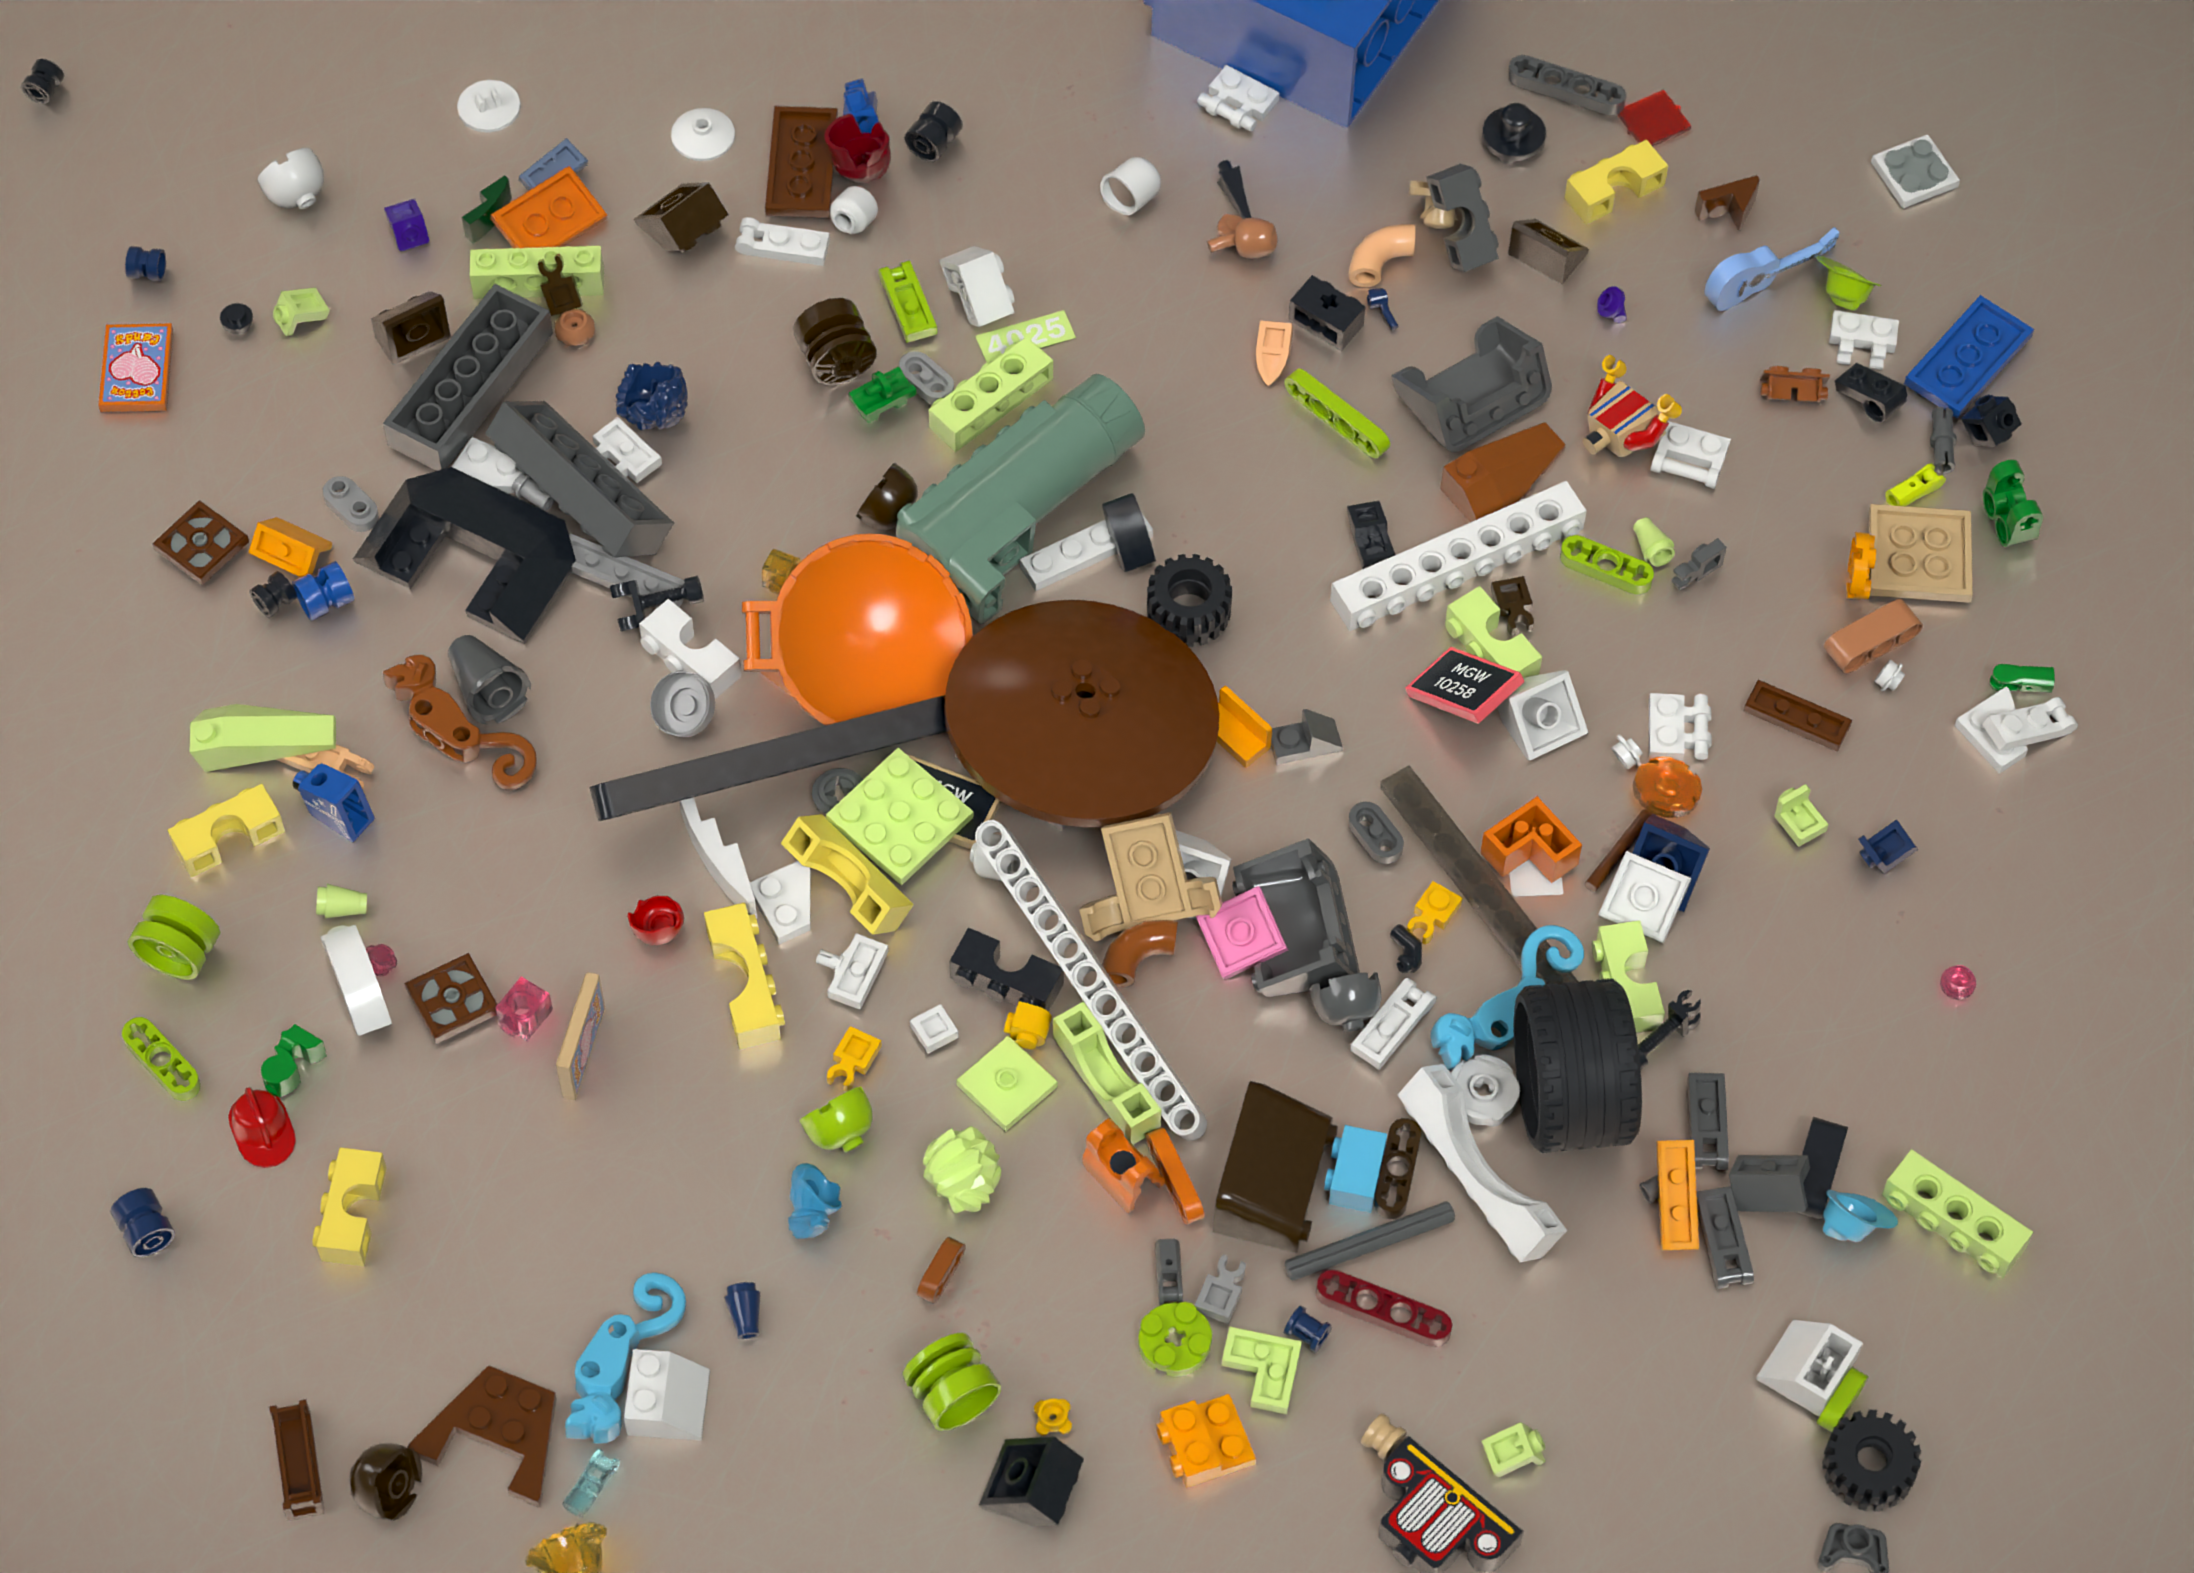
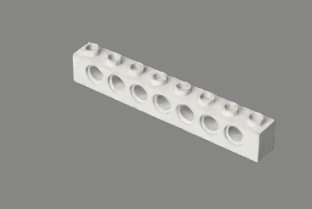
[1330,481,1587,631]

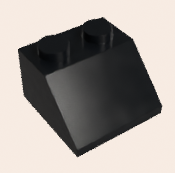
[979,1436,1084,1526]

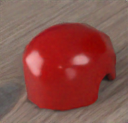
[627,895,684,946]

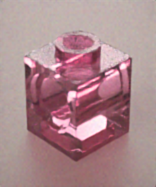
[495,976,553,1041]

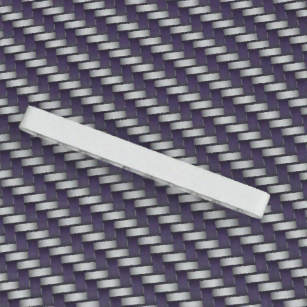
[975,820,1207,1140]

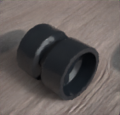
[904,101,963,162]

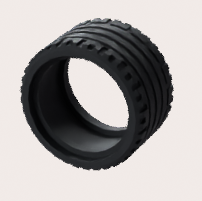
[1513,978,1642,1153]

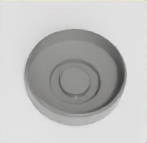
[650,671,715,737]

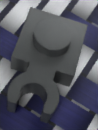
[1671,538,1727,590]

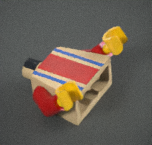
[1583,355,1682,457]

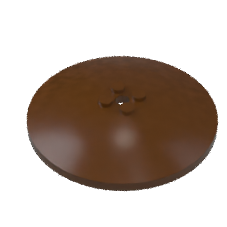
[944,600,1220,827]

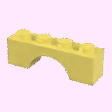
[781,814,914,935]
[704,902,785,1050]

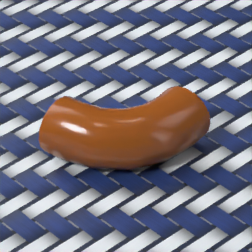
[1102,920,1178,987]

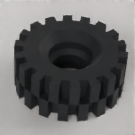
[1822,1410,1921,1511]

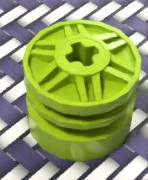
[902,1333,1001,1431]

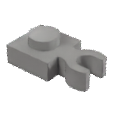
[1195,1255,1246,1324]

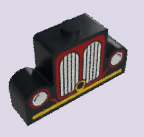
[1378,1436,1524,1573]

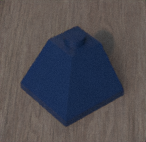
[1632,814,1710,912]

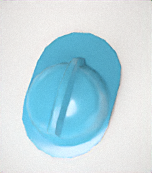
[1823,1189,1898,1243]

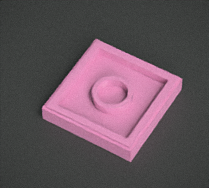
[1196,886,1288,980]

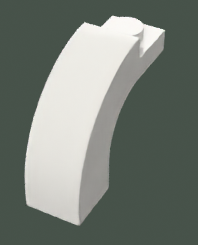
[320,925,392,1036]

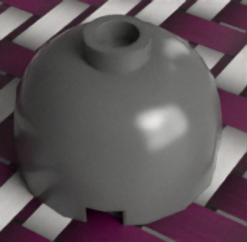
[1309,972,1382,1032]

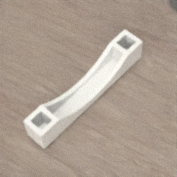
[1398,1064,1567,1262]

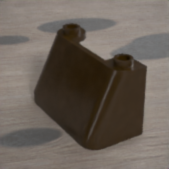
[1213,1081,1338,1254]

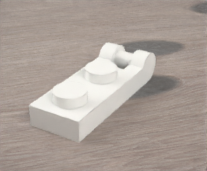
[735,217,830,266]
[1983,697,2078,751]
[1350,977,1437,1070]

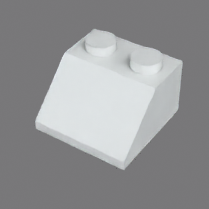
[624,1349,710,1441]

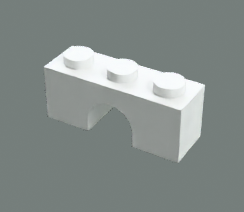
[639,599,742,699]

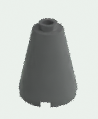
[448,635,531,724]

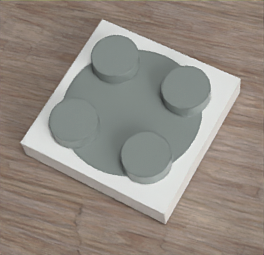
[1871,134,1960,208]

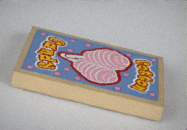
[556,972,605,1100]

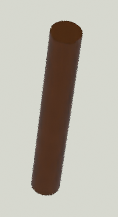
[1585,809,1652,892]

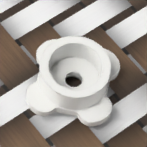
[1611,734,1643,769]

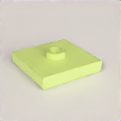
[956,1036,1058,1132]

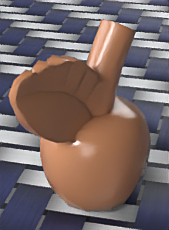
[1207,214,1277,259]

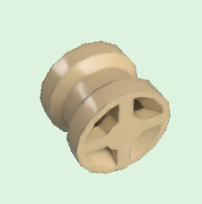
[1361,1413,1407,1461]

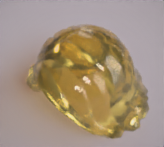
[525,1521,607,1573]

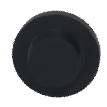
[220,303,253,335]

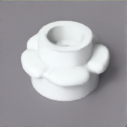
[1874,660,1905,691]

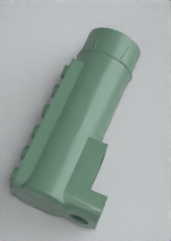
[896,374,1145,624]

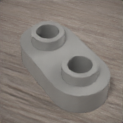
[899,351,954,405]
[323,476,379,532]

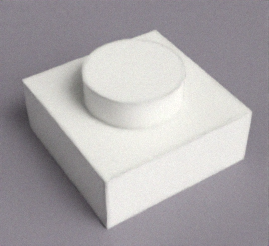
[910,1004,959,1053]

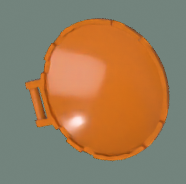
[742,534,973,726]

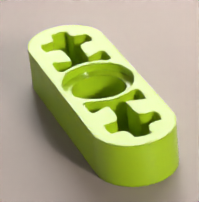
[1560,535,1654,595]
[122,1017,201,1101]

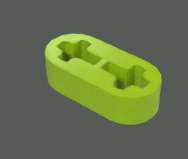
[1817,1367,1869,1433]

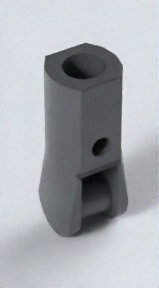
[1155,1239,1183,1306]

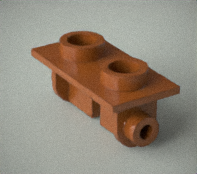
[1760,366,1830,403]

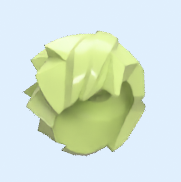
[923,1126,1001,1213]

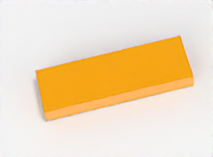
[1656,1140,1699,1251]

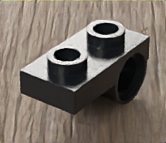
[1835,362,1907,423]

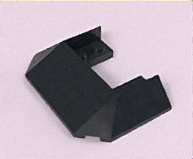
[353,467,576,644]

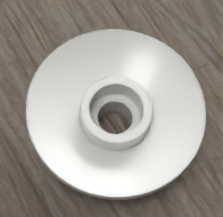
[671,108,735,161]

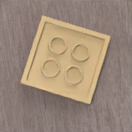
[1869,504,1973,603]

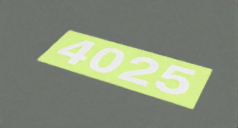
[975,310,1076,363]

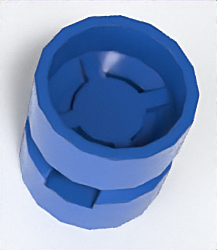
[292,561,355,621]

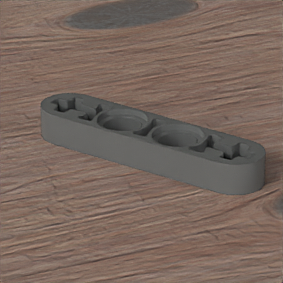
[1508,55,1626,115]

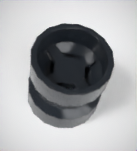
[21,59,64,104]
[249,571,297,618]

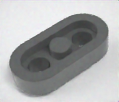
[1348,802,1404,864]

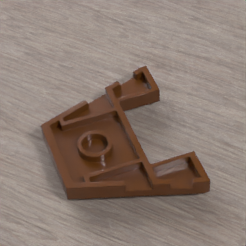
[407,1365,556,1507]

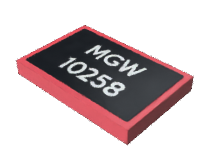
[1405,647,1524,724]

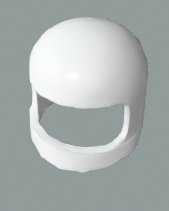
[1100,157,1161,215]

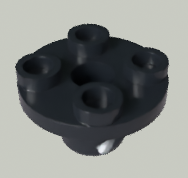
[1482,103,1546,164]

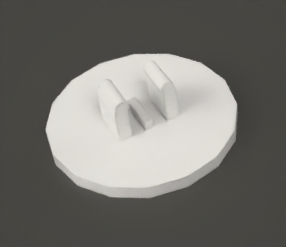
[457,80,521,133]

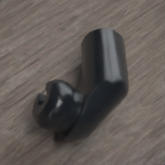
[1390,924,1422,974]

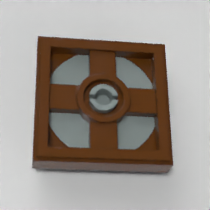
[152,500,249,586]
[404,953,501,1044]

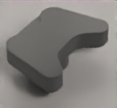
[1817,1523,1889,1573]

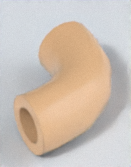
[1349,224,1415,287]

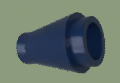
[724,1282,760,1339]

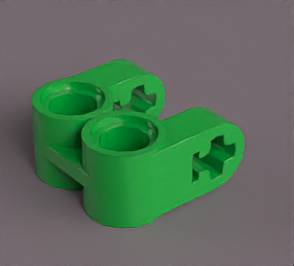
[1982,459,2043,547]

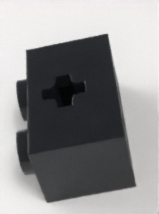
[1288,275,1366,351]

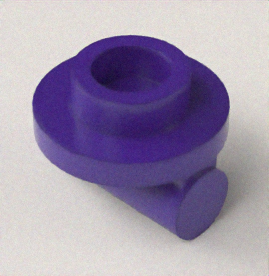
[1597,286,1627,323]

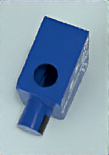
[292,763,375,843]

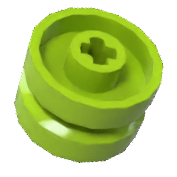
[127,895,221,980]

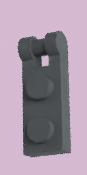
[1687,1073,1729,1170]
[1696,1186,1754,1289]

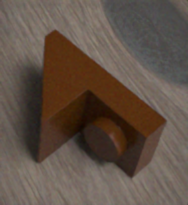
[1695,175,1760,231]

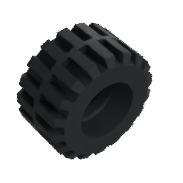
[1147,554,1232,647]

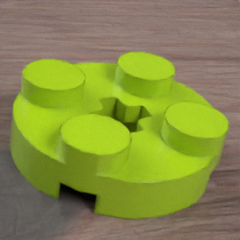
[1138,1302,1212,1377]

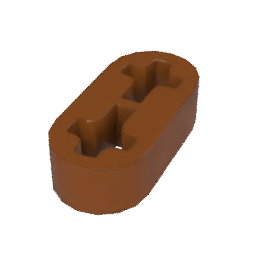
[917,1237,966,1304]

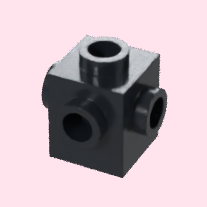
[1961,395,2022,447]

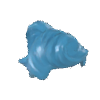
[788,1163,842,1239]

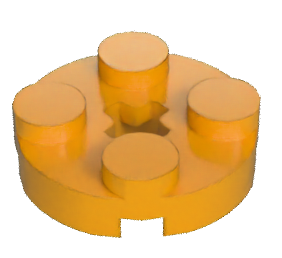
[1846,532,1876,600]

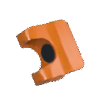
[1082,1118,1166,1213]

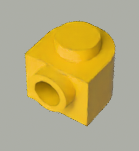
[1004,1001,1052,1049]

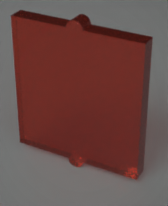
[1617,89,1691,147]

